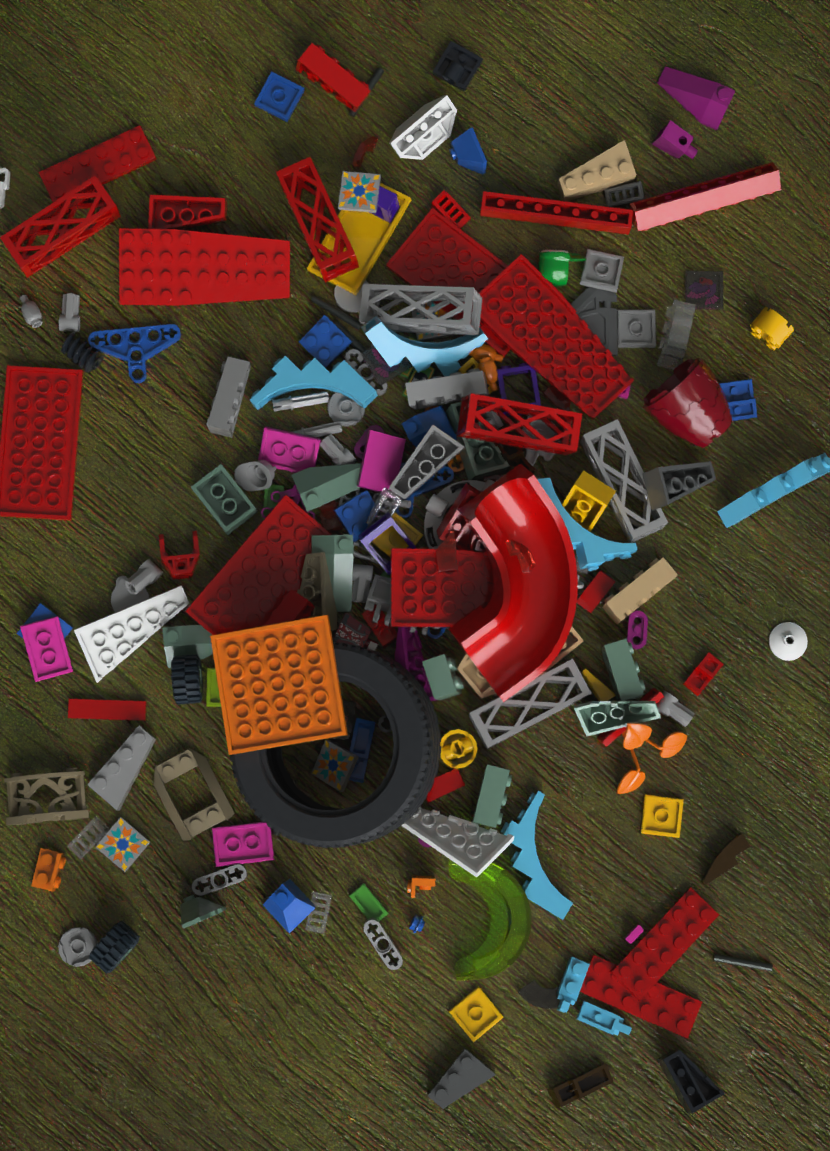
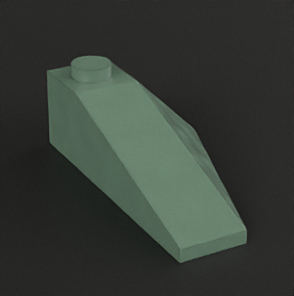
[291,463,362,512]
[180,895,227,929]

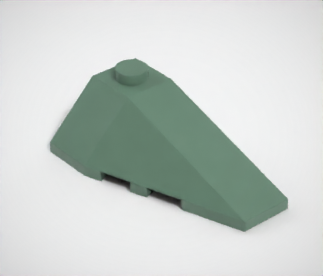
[311,535,353,612]
[162,625,213,668]
[574,701,661,737]

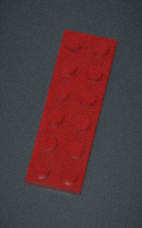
[38,125,157,202]
[610,887,719,1000]
[580,955,702,1039]

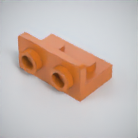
[31,848,66,892]
[407,875,436,898]

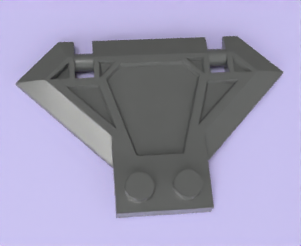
[571,287,618,356]

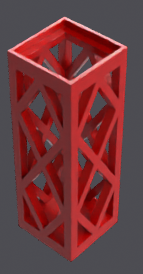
[276,157,359,282]
[0,175,121,278]
[457,393,582,456]

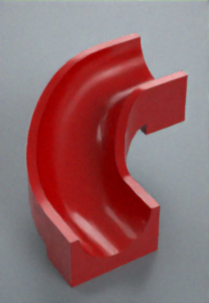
[449,464,578,702]

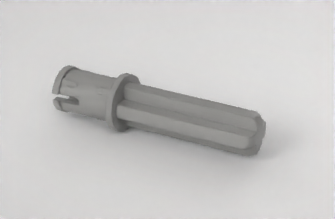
[272,391,329,412]
[291,421,342,438]

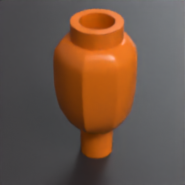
[469,344,504,363]
[478,356,498,391]

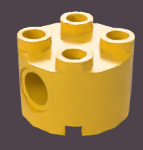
[750,307,794,351]
[440,729,477,769]

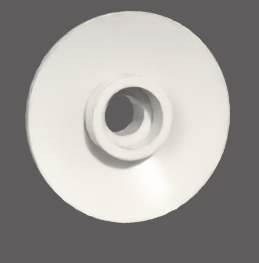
[769,622,808,661]

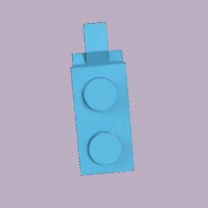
[557,957,590,1013]
[576,1001,632,1036]

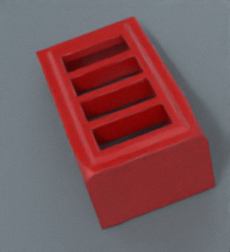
[431,190,471,229]

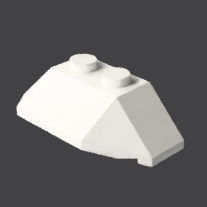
[389,95,457,160]

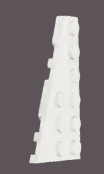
[74,585,189,683]
[401,806,514,878]

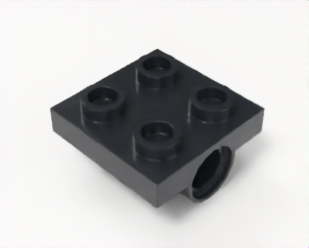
[432,41,483,92]

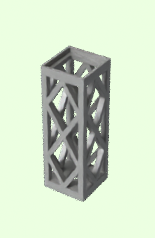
[359,284,483,335]
[580,419,668,543]
[468,659,591,750]

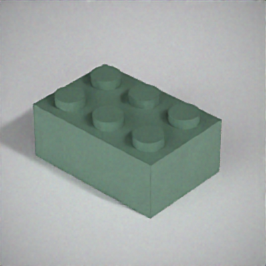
[191,464,258,536]
[601,639,645,701]
[422,654,464,701]
[472,765,512,828]

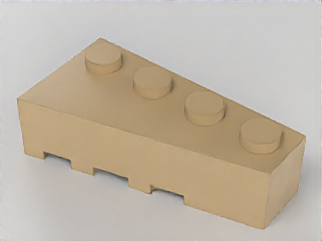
[557,140,636,202]
[602,557,678,625]

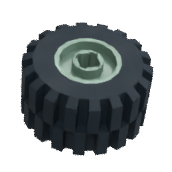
[171,654,203,705]
[89,921,140,974]

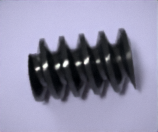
[61,332,104,373]

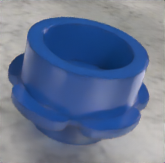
[409,914,425,933]

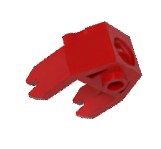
[159,531,200,580]

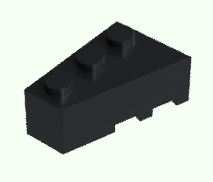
[657,1050,726,1113]

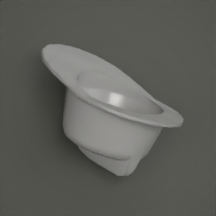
[234,460,277,491]

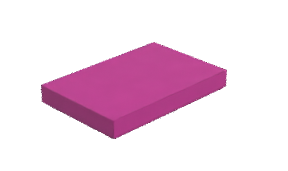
[258,426,321,473]
[357,430,406,495]
[20,616,73,682]
[212,822,275,867]

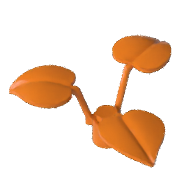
[617,723,687,794]

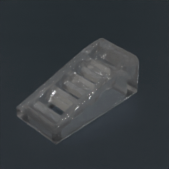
[366,487,402,525]
[67,817,110,860]
[305,891,332,934]

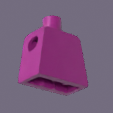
[652,120,698,159]

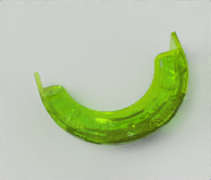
[448,861,531,981]

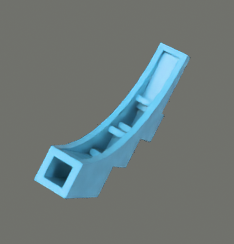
[361,316,488,377]
[250,356,378,410]
[717,453,830,528]
[537,478,637,571]
[500,791,573,920]

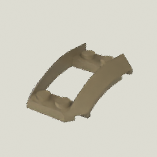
[154,747,235,841]

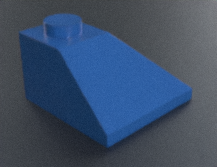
[449,127,487,174]
[402,406,458,448]
[263,879,316,933]

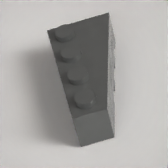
[642,461,716,511]

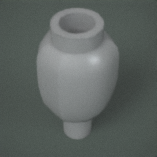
[20,295,43,328]

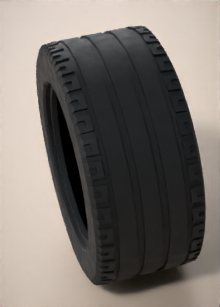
[230,642,441,848]

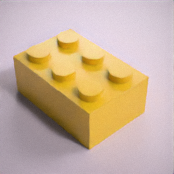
[562,470,616,532]

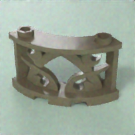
[4,768,89,826]

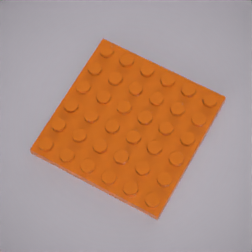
[210,615,348,755]

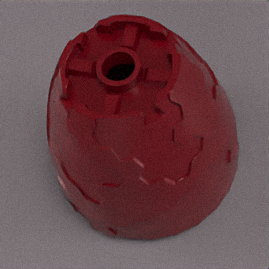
[643,358,732,448]

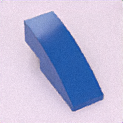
[349,718,375,783]

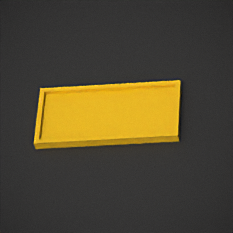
[307,183,412,296]

